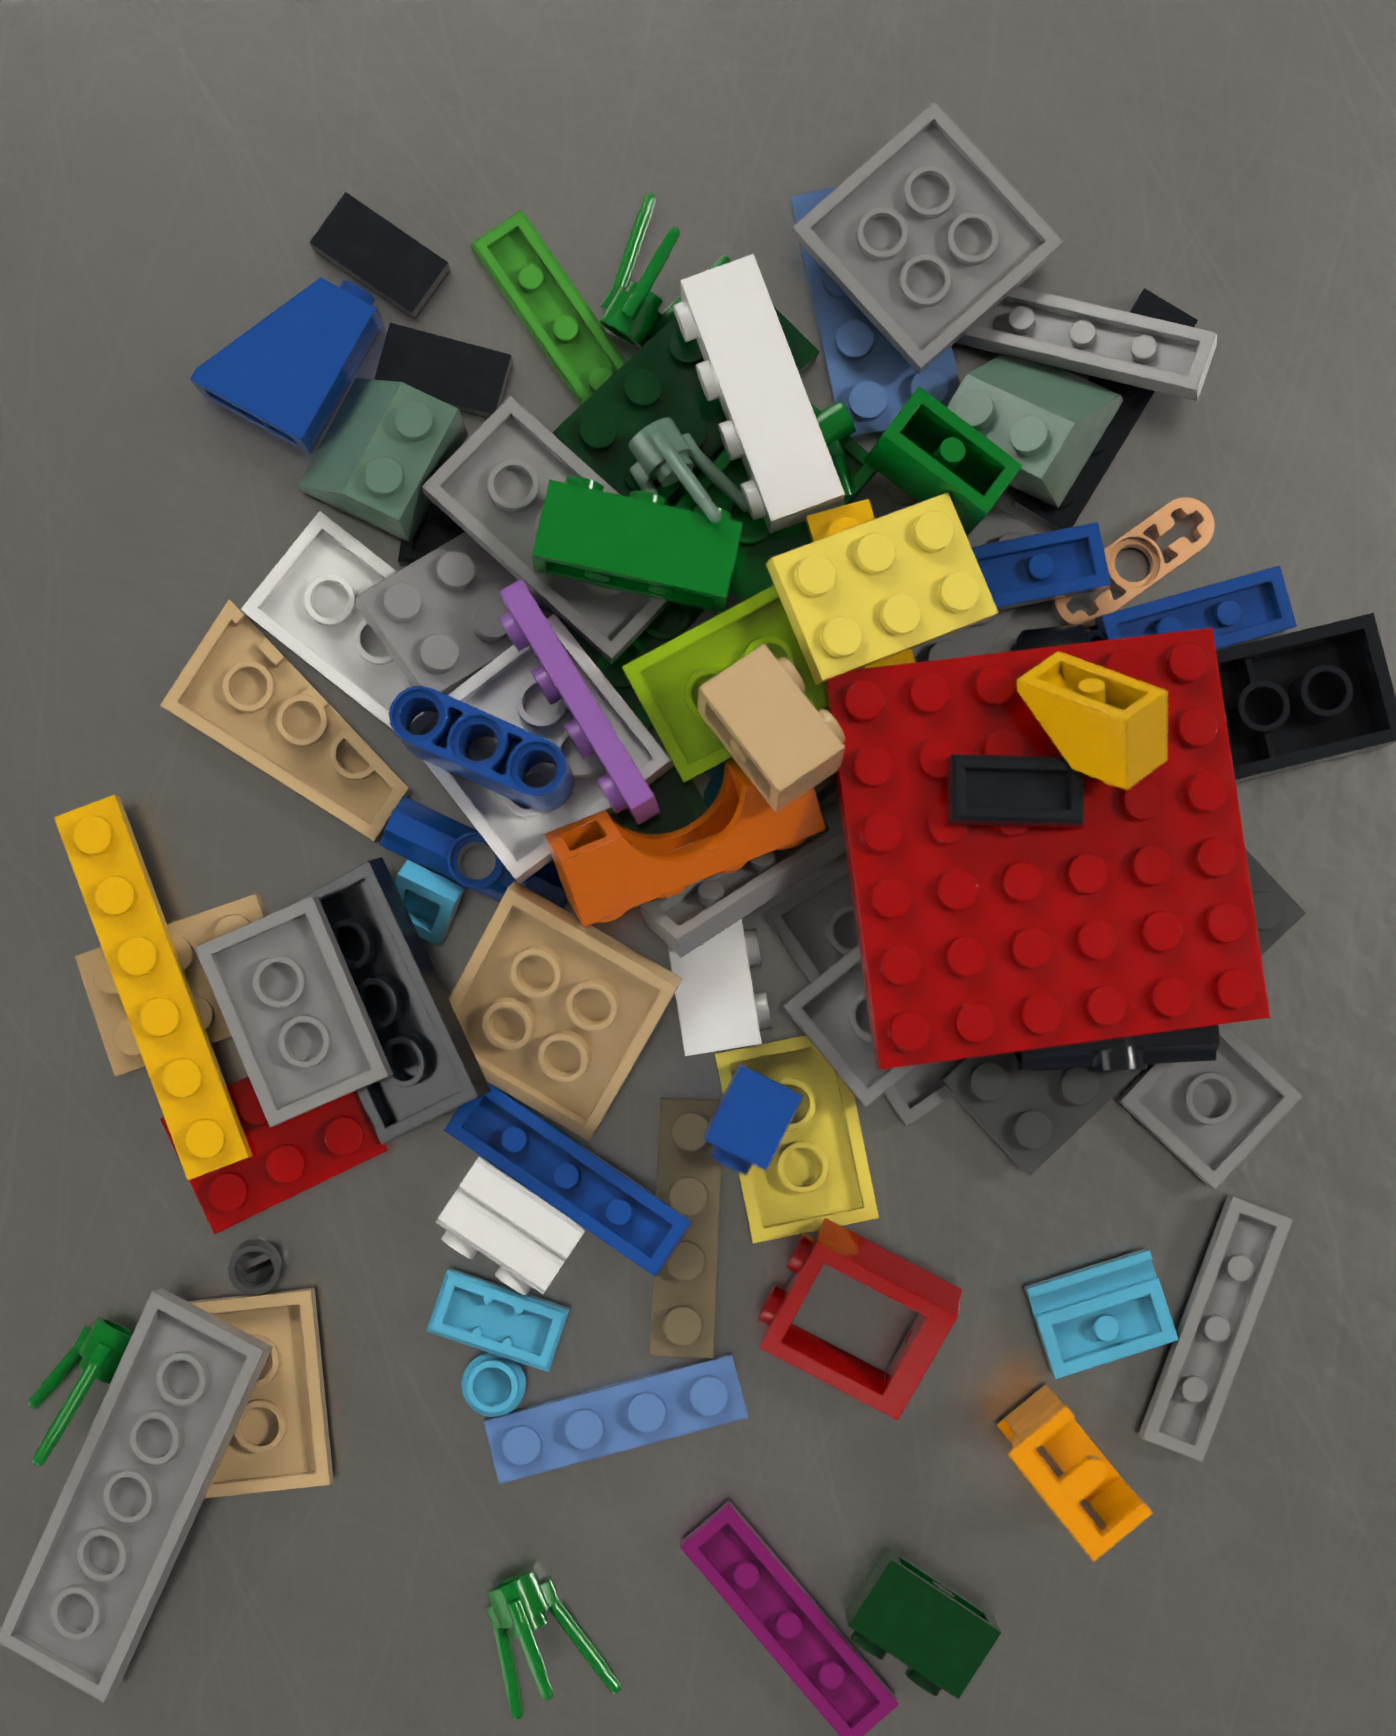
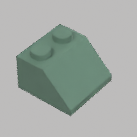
[947,354,1123,508]
[297,378,468,543]

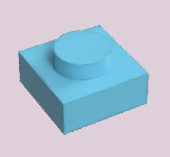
[394,860,465,946]

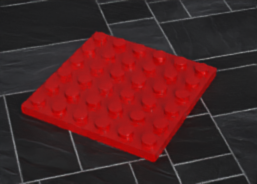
[823,628,1271,1070]

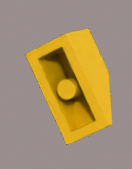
[1017,651,1168,790]

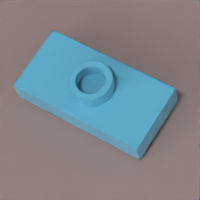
[427,1268,570,1372]

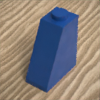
[190,277,384,454]

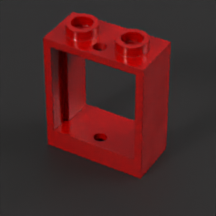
[757,1218,963,1420]

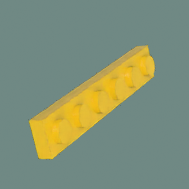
[54,794,253,1180]

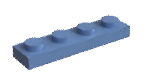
[483,1352,748,1484]

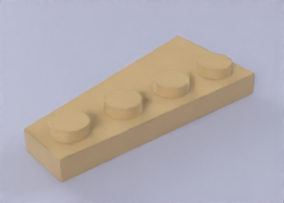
[160,599,411,843]

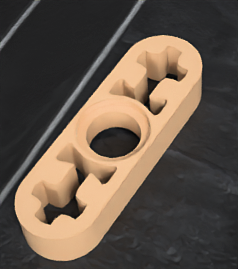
[1051,497,1215,629]

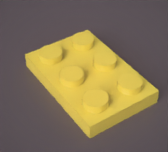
[766,492,998,686]
[715,1035,879,1244]

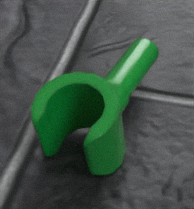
[816,402,856,497]

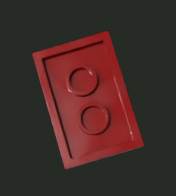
[160,1076,391,1235]

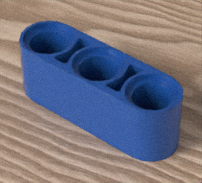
[389,686,575,812]

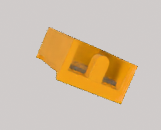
[996,1384,1153,1562]

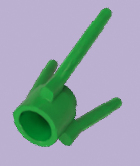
[600,193,731,348]
[28,1317,133,1467]
[485,1571,621,1720]

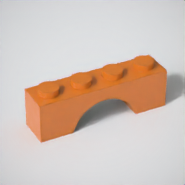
[545,758,826,927]

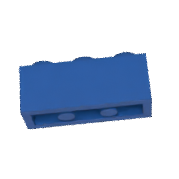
[704,1063,803,1175]

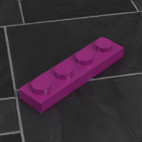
[680,1500,899,1736]

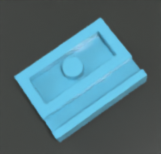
[1024,1248,1178,1379]

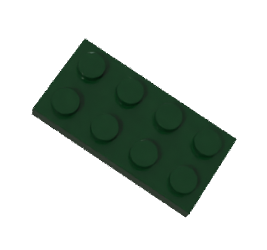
[552,307,820,502]

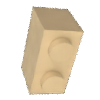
[697,643,845,813]

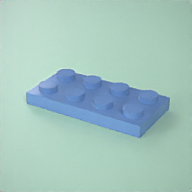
[791,186,960,441]

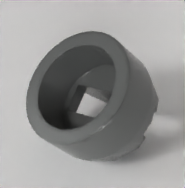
[228,1239,281,1295]

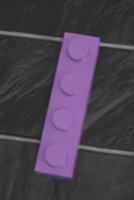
[499,579,660,825]

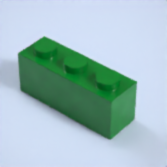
[532,476,743,613]

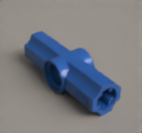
[379,796,568,909]

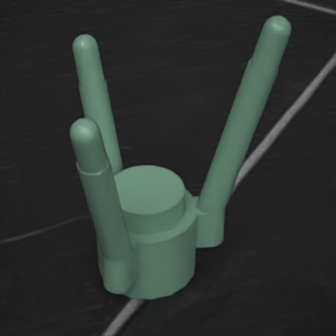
[629,417,749,523]

